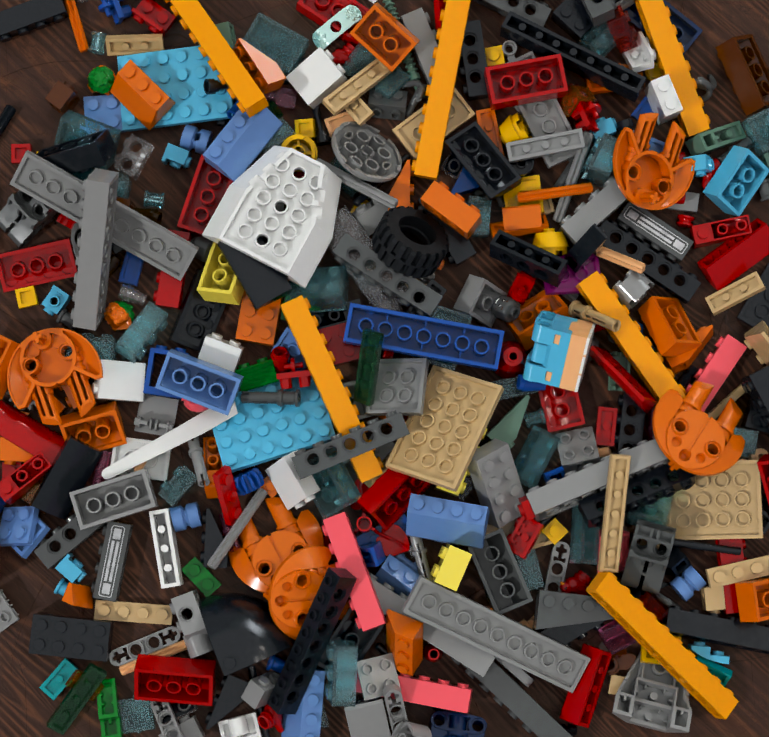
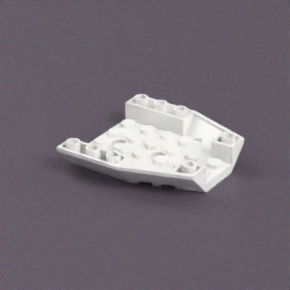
[202,145,342,289]

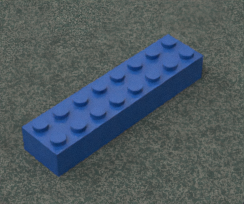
[343,303,504,371]

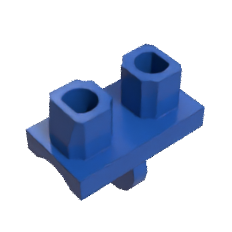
[98,0,132,25]

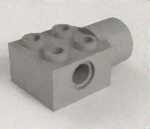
[169,589,214,658]

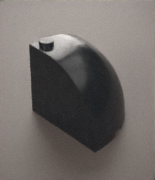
[199,593,295,676]

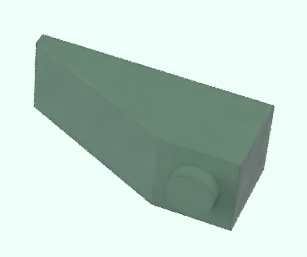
[685,120,746,156]
[485,394,530,449]

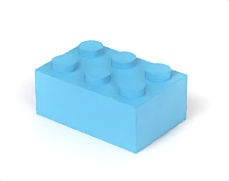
[703,145,769,217]

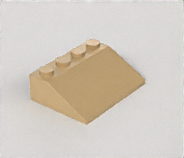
[744,320,769,366]

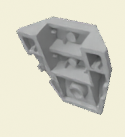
[612,651,692,733]

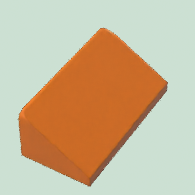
[502,204,542,231]
[62,582,93,609]

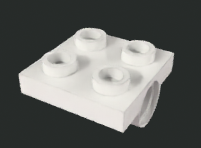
[218,711,262,737]

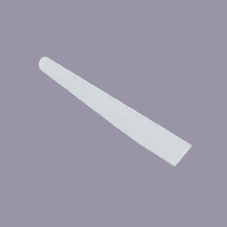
[102,401,238,479]

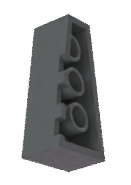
[533,589,614,630]

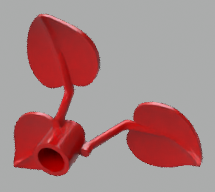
[324,479,410,561]

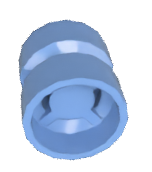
[180,124,213,154]
[170,501,203,532]
[669,565,707,602]

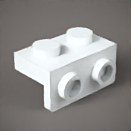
[619,31,657,73]

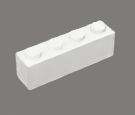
[149,508,184,589]

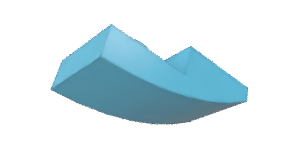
[688,641,730,664]

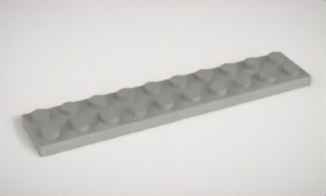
[10,150,199,281]
[401,575,591,693]

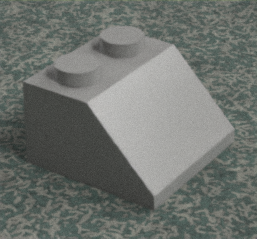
[453,274,507,328]

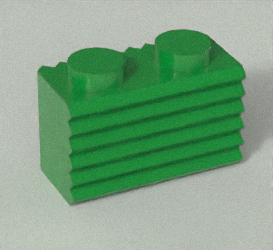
[235,357,279,392]

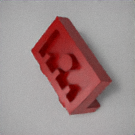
[131,0,177,37]
[506,515,544,560]

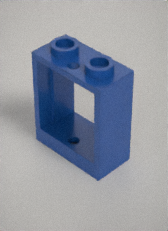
[143,345,190,399]

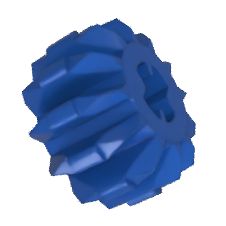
[233,467,264,496]

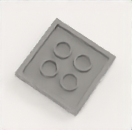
[365,358,429,416]

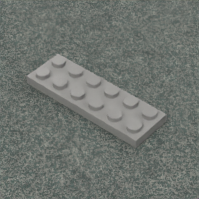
[505,51,577,169]

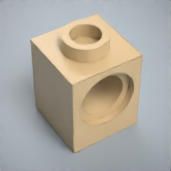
[701,586,726,614]

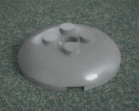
[331,121,402,183]

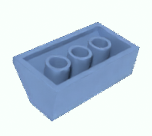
[203,107,283,182]
[155,349,244,416]
[406,493,490,549]
[281,668,326,737]

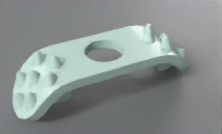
[312,4,362,50]

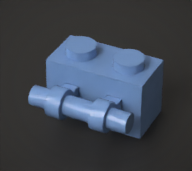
[375,553,425,596]

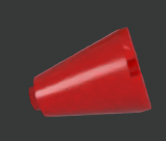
[495,341,528,379]

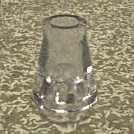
[117,284,147,306]

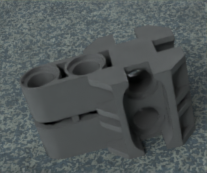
[0,190,57,248]
[620,518,676,595]

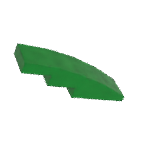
[96,678,123,737]

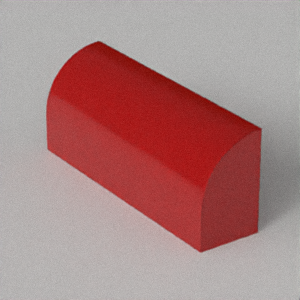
[697,218,769,291]
[0,399,65,465]

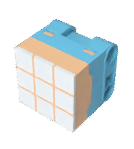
[523,310,596,392]

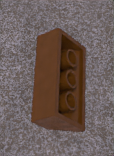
[715,34,769,116]

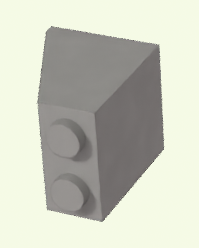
[344,697,391,737]

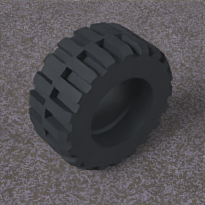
[372,206,449,278]

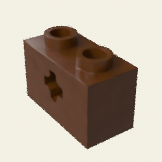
[45,80,80,118]

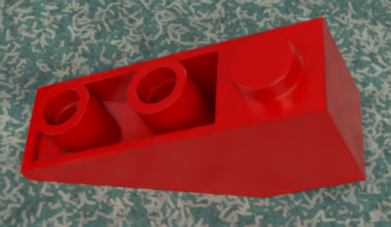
[689,215,752,249]
[0,451,52,505]

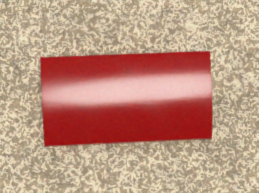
[296,0,369,50]
[0,237,78,293]
[589,345,657,413]
[538,385,586,433]

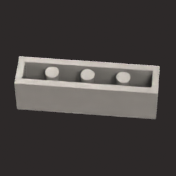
[401,8,438,85]

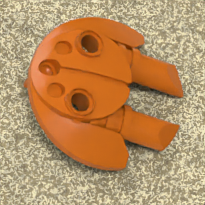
[613,113,696,210]
[7,328,103,426]
[652,381,745,476]
[228,497,324,593]
[263,545,350,640]

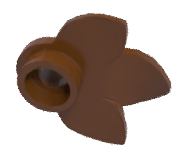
[599,639,636,675]

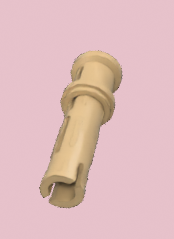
[568,300,621,332]

